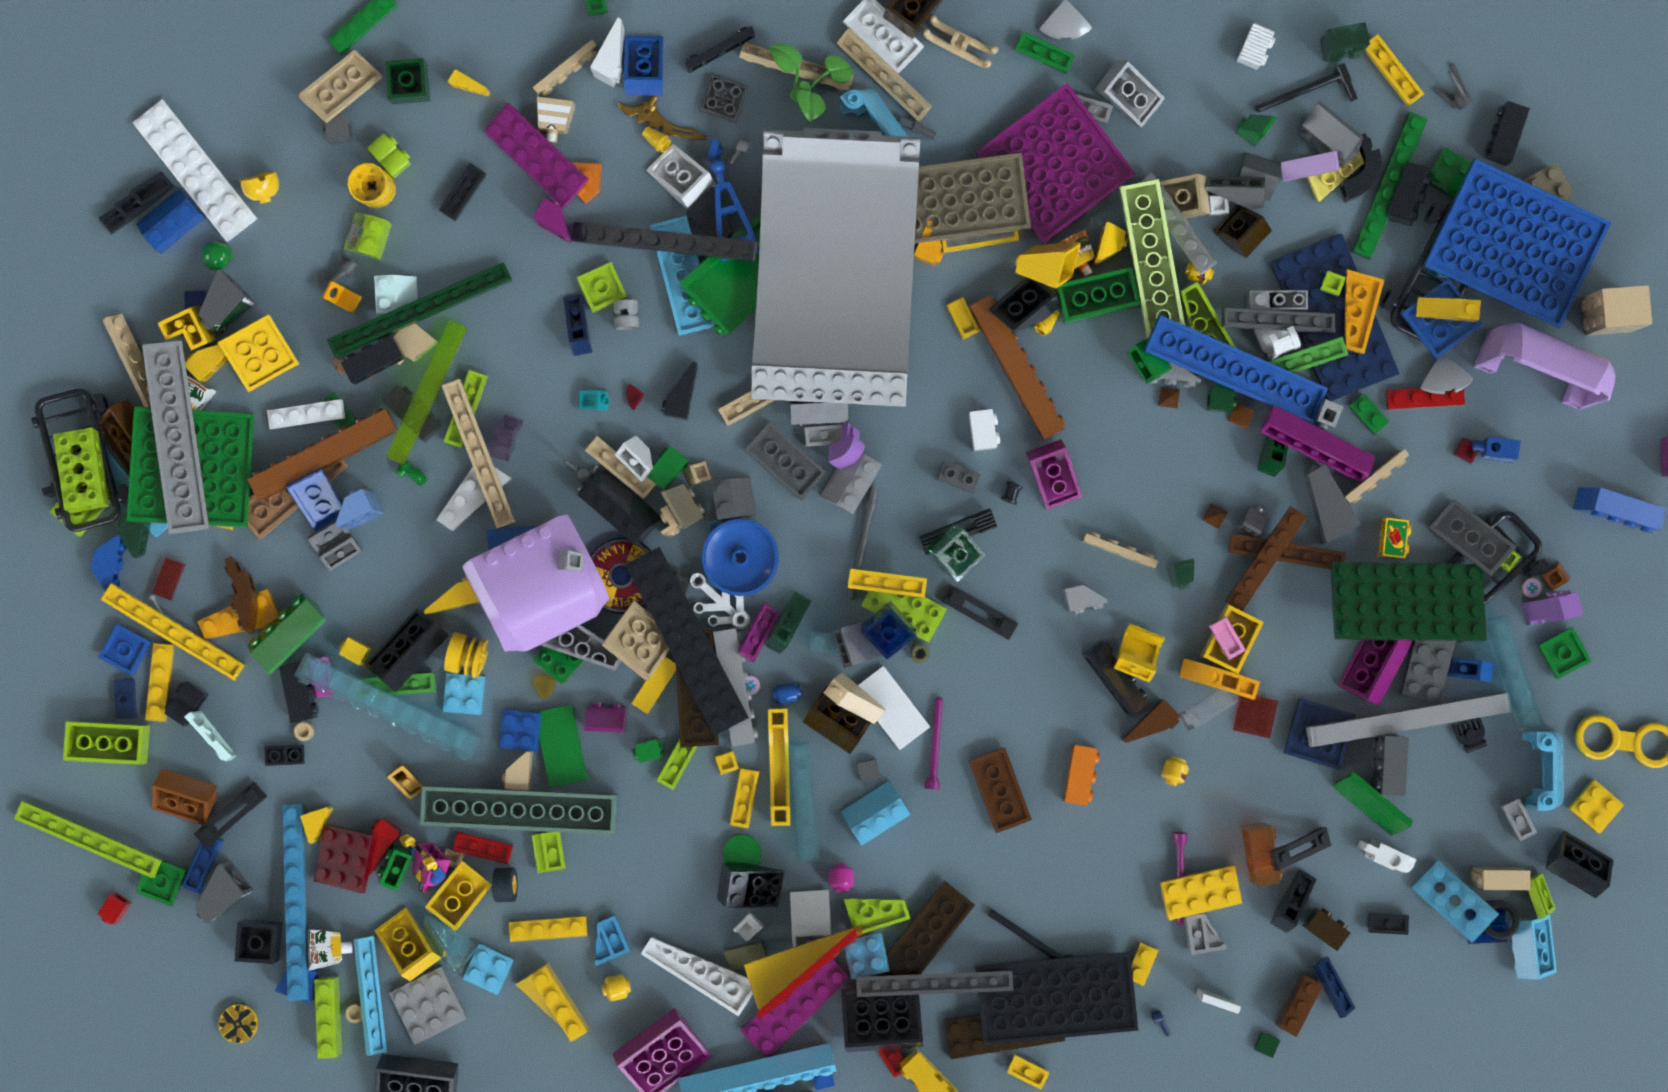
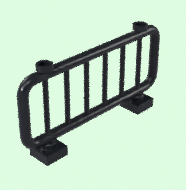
[1379,202,1468,341]
[31,388,129,532]
[1445,511,1549,643]

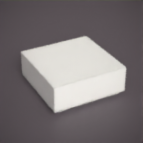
[1208,195,1229,216]

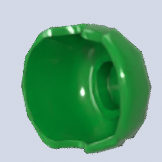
[201,241,233,270]

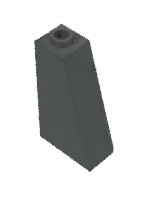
[1304,464,1361,544]

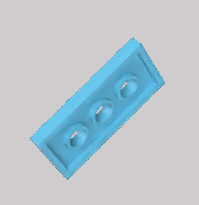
[1412,860,1499,943]

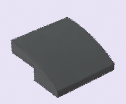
[307,519,362,572]

